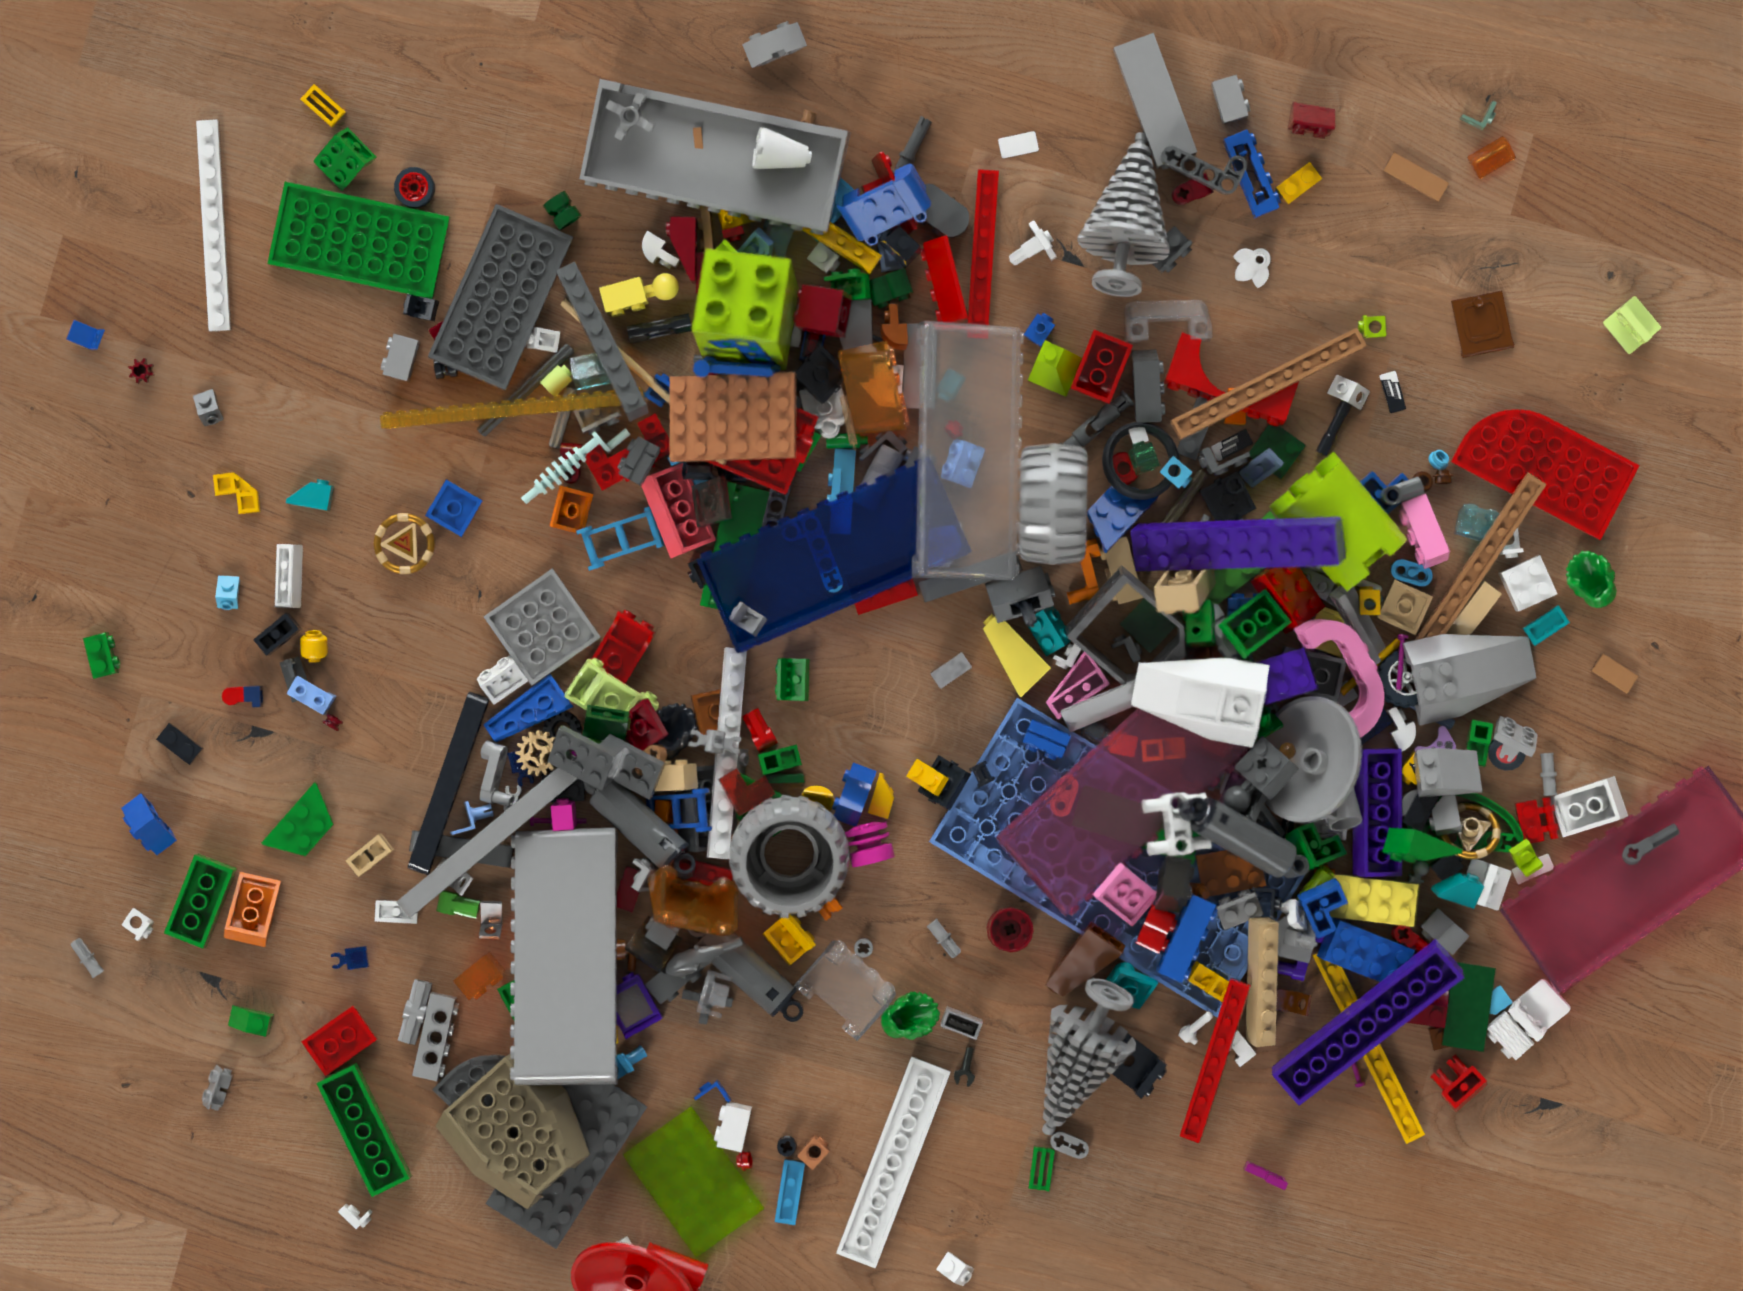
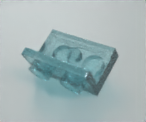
[1454,504,1500,541]

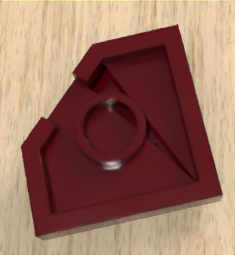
[626,698,668,751]

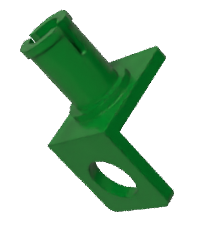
[1254,706,1284,744]

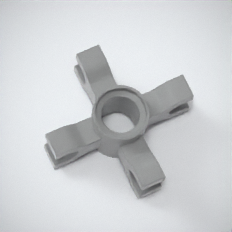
[605,91,656,141]
[688,730,741,754]

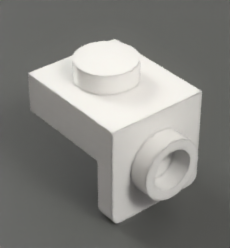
[936,1252,974,1286]

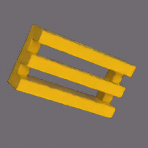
[300,84,346,128]

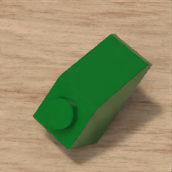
[228,1005,274,1037]

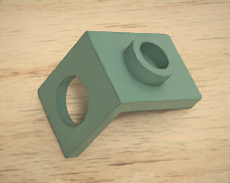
[1460,101,1497,130]

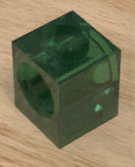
[1127,441,1160,476]

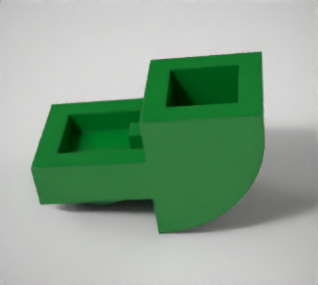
[1466,720,1493,767]
[758,744,802,775]

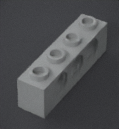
[412,992,459,1081]

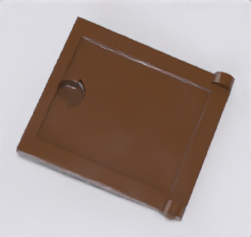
[1451,290,1515,358]

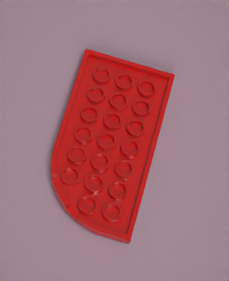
[1450,409,1640,540]

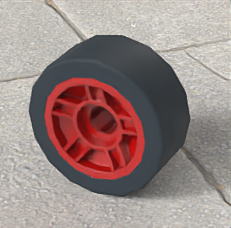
[394,167,435,208]

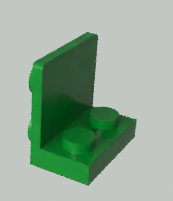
[313,127,377,191]

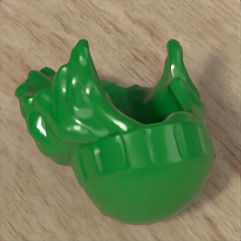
[1566,550,1617,608]
[881,991,940,1040]

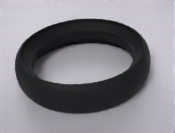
[1102,422,1179,500]

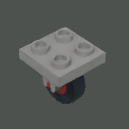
[1488,716,1538,771]

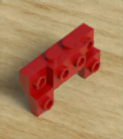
[585,413,670,491]

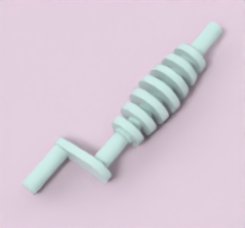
[521,428,631,504]

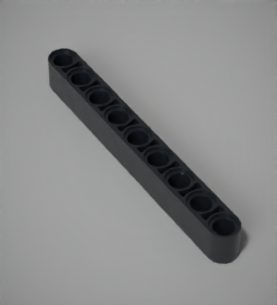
[408,692,489,875]

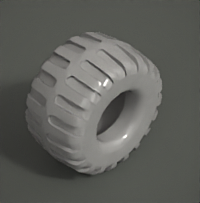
[1019,443,1087,565]
[729,795,850,918]

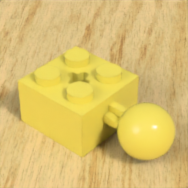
[599,273,679,318]

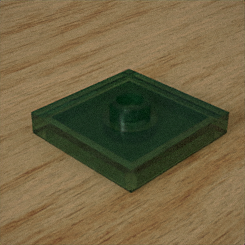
[1120,598,1176,653]

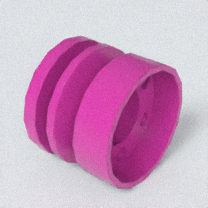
[845,822,895,867]

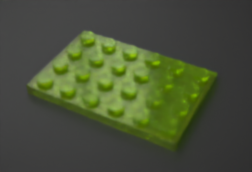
[623,1105,765,1257]

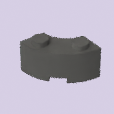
[645,947,706,1004]

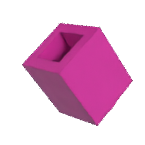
[551,798,577,831]

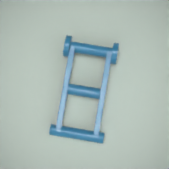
[576,506,665,571]

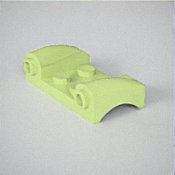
[565,658,659,734]

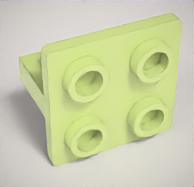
[1603,296,1661,354]

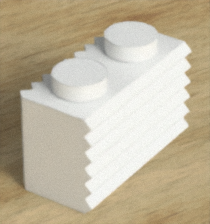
[1486,1011,1535,1060]

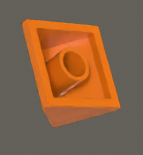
[549,486,593,533]

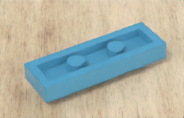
[775,1159,805,1225]

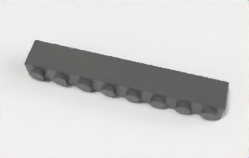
[556,262,649,422]

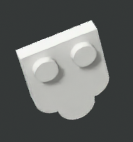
[799,385,848,439]

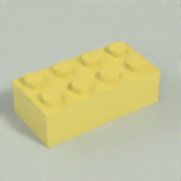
[1330,874,1420,927]

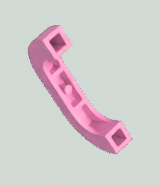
[1294,619,1384,738]

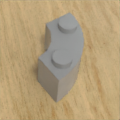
[743,21,807,68]

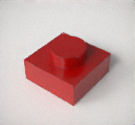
[722,225,745,242]

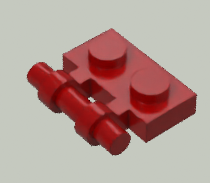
[1514,797,1559,844]

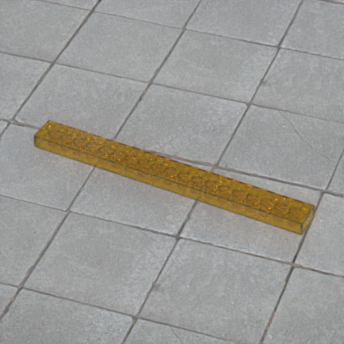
[380,387,646,429]

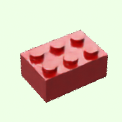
[1250,567,1326,634]

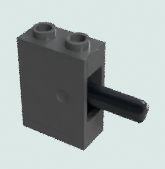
[985,566,1056,627]

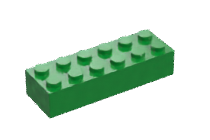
[316,1063,412,1197]

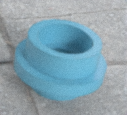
[1428,450,1449,470]

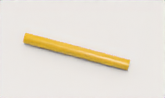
[1340,637,1400,696]

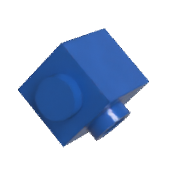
[1023,313,1055,347]

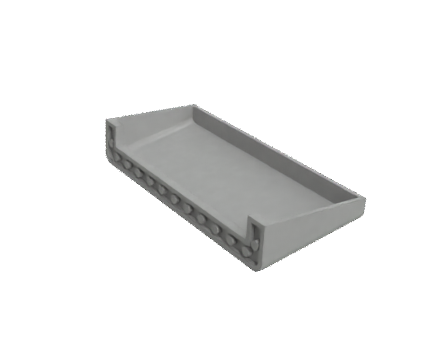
[579,79,851,235]
[510,827,618,1085]

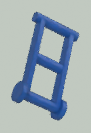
[693,356,781,377]
[646,788,712,832]

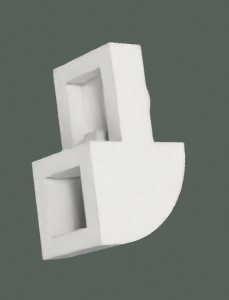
[642,231,680,269]
[1387,706,1416,751]

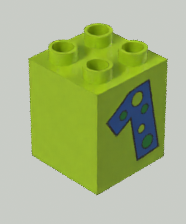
[692,249,799,370]

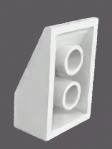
[1551,776,1628,837]

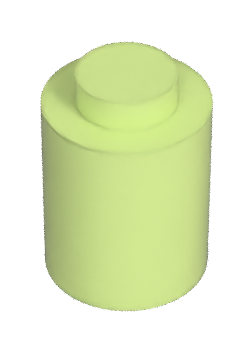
[540,365,573,397]

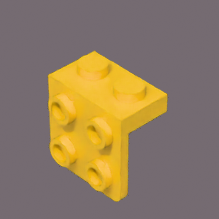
[762,914,816,966]

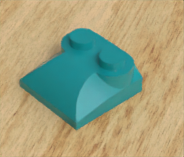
[1105,962,1158,1010]

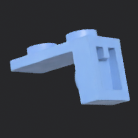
[287,676,336,715]

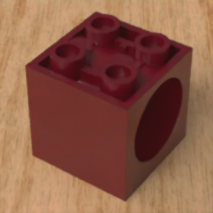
[793,284,853,338]

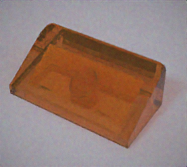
[1467,136,1516,179]

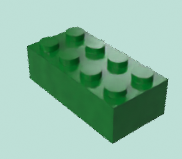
[164,854,237,949]

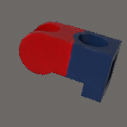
[222,686,263,707]

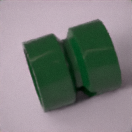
[543,191,582,231]

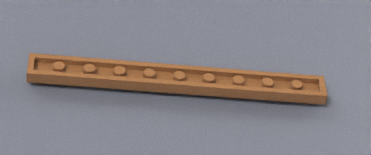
[1171,328,1367,440]
[1415,472,1546,640]

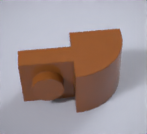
[880,304,908,350]

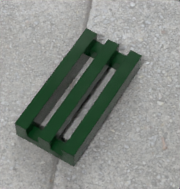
[762,773,805,784]

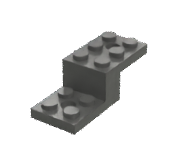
[547,725,665,800]

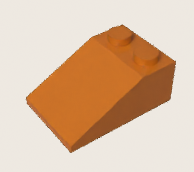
[224,872,281,947]

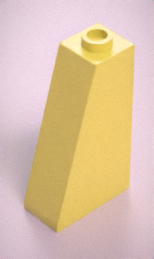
[983,614,1051,697]

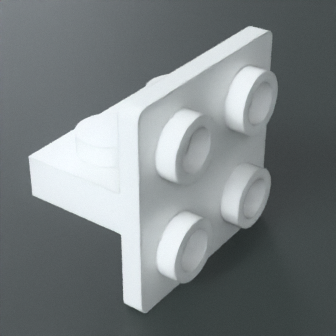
[1466,859,1512,910]

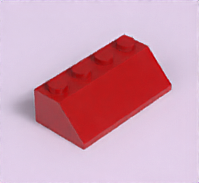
[920,235,968,326]

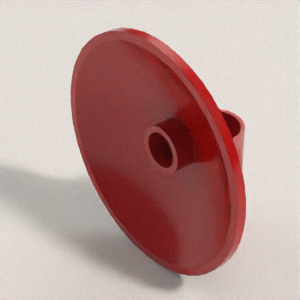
[571,1242,709,1291]

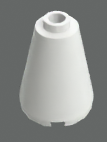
[752,127,812,169]

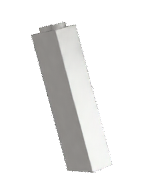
[1113,33,1197,170]

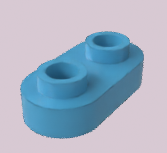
[1390,559,1433,586]

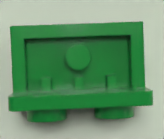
[824,269,870,300]
[775,658,810,701]

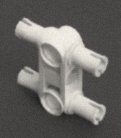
[1142,792,1212,856]

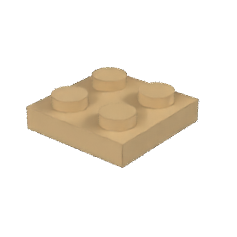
[1377,579,1433,635]

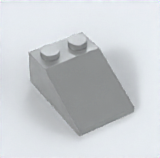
[1413,748,1482,798]

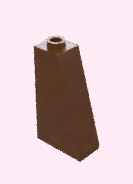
[1046,921,1126,997]

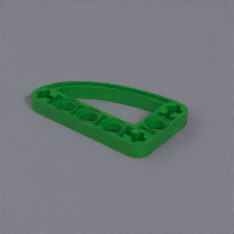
[1422,793,1524,853]

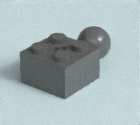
[1224,736,1299,813]

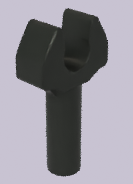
[954,1047,975,1087]

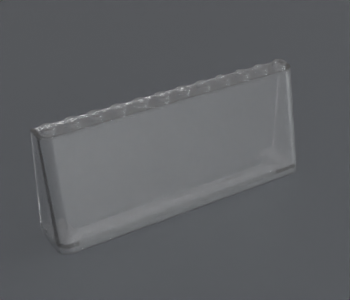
[912,321,1024,581]

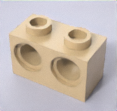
[346,833,394,877]

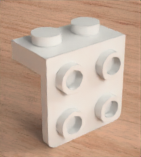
[1508,979,1571,1042]

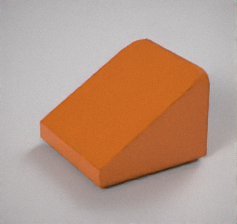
[654,800,673,822]

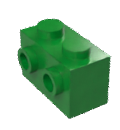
[1182,600,1216,648]

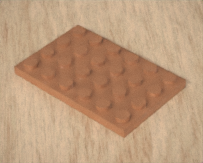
[670,372,796,462]

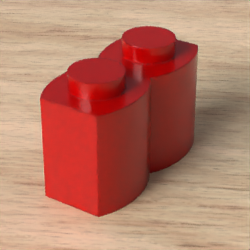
[1135,905,1178,954]

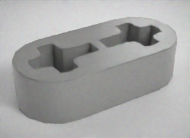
[1050,1131,1089,1159]

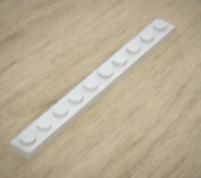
[196,120,231,332]
[707,647,747,859]

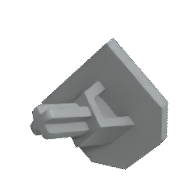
[1277,915,1317,963]

